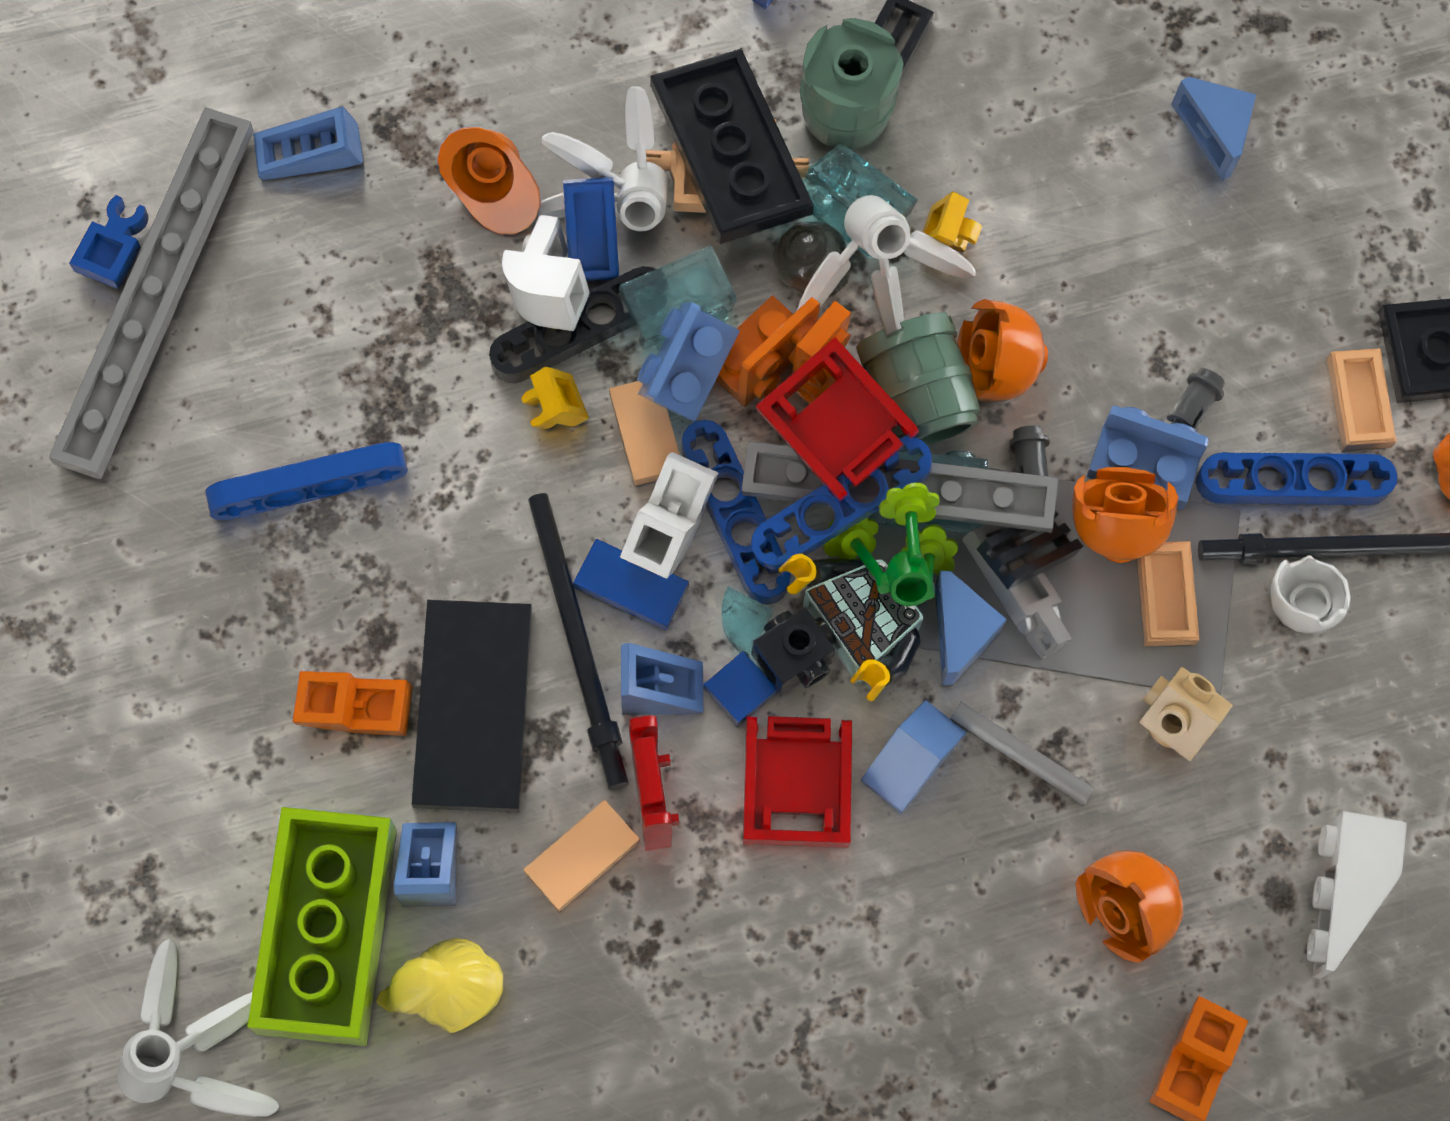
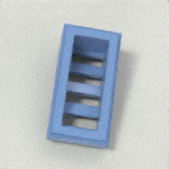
[253,106,363,181]

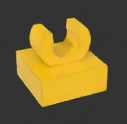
[922,191,982,252]
[521,366,589,429]

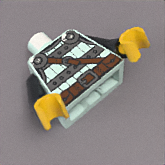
[778,554,935,701]

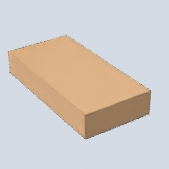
[1327,348,1397,451]
[609,381,680,486]
[1137,541,1200,646]
[523,800,640,912]

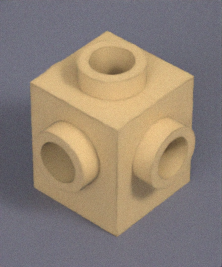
[1139,667,1233,761]

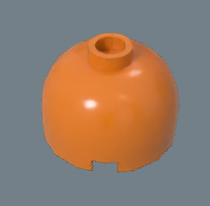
[957,299,1048,402]
[1072,467,1179,563]
[1075,850,1183,963]

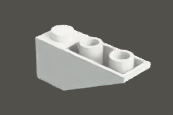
[1307,811,1407,979]

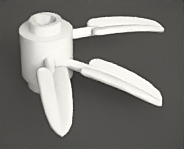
[533,86,669,231]
[797,195,975,335]
[117,939,279,1117]

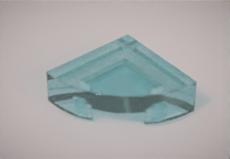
[721,586,773,657]

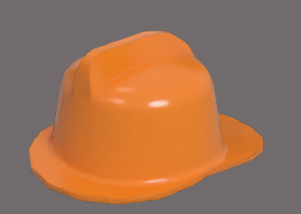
[437,127,541,234]

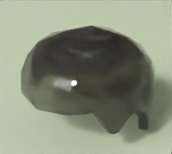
[773,221,852,297]

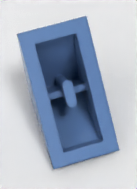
[1171,77,1256,181]
[935,571,1007,686]
[621,643,703,715]
[860,700,967,814]
[394,822,457,907]

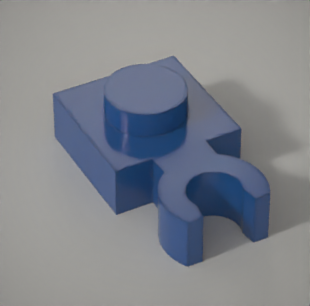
[69,195,149,290]

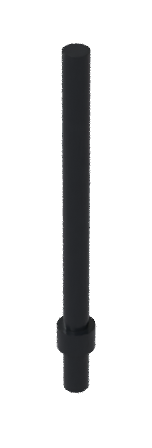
[528,493,629,790]
[1198,533,1450,564]

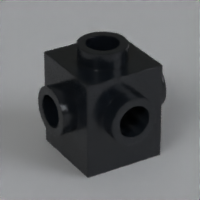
[751,607,836,697]

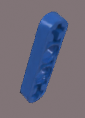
[682,420,791,605]
[751,436,932,570]
[205,442,408,520]
[1195,452,1398,505]

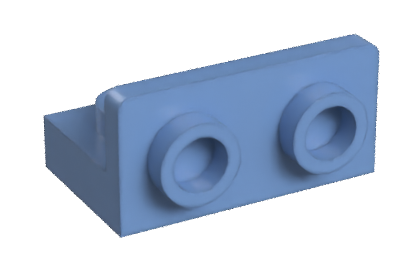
[637,302,740,422]
[1086,406,1209,510]

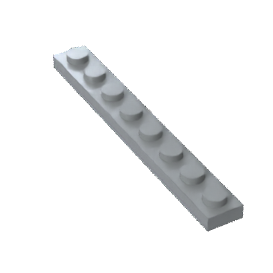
[49,107,254,480]

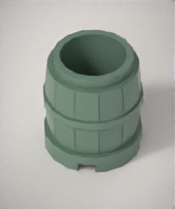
[799,18,903,150]
[856,312,980,451]

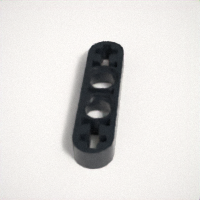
[489,266,667,384]

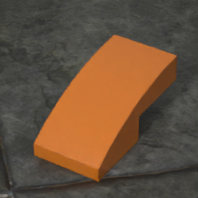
[292,671,413,736]
[1149,996,1248,1121]

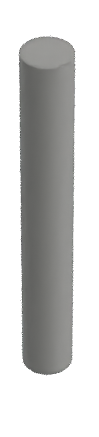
[950,701,1095,806]

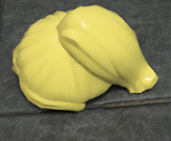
[376,938,503,1033]

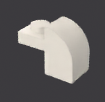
[502,215,590,331]
[620,452,719,579]

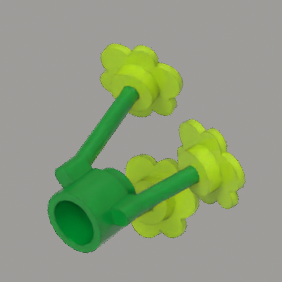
[822,483,958,606]

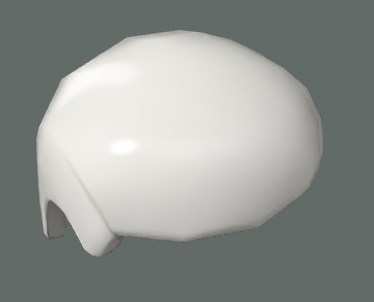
[1269,555,1351,633]

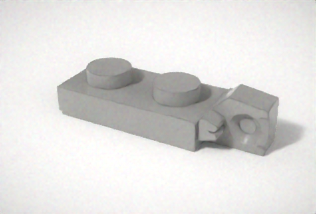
[962,525,1072,659]

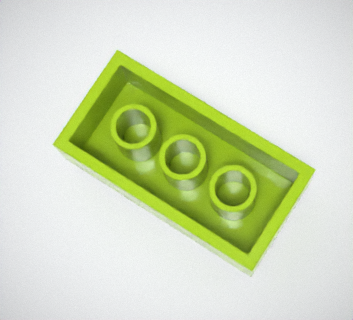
[247,807,397,1046]

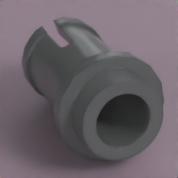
[1167,368,1225,431]
[1009,426,1050,476]

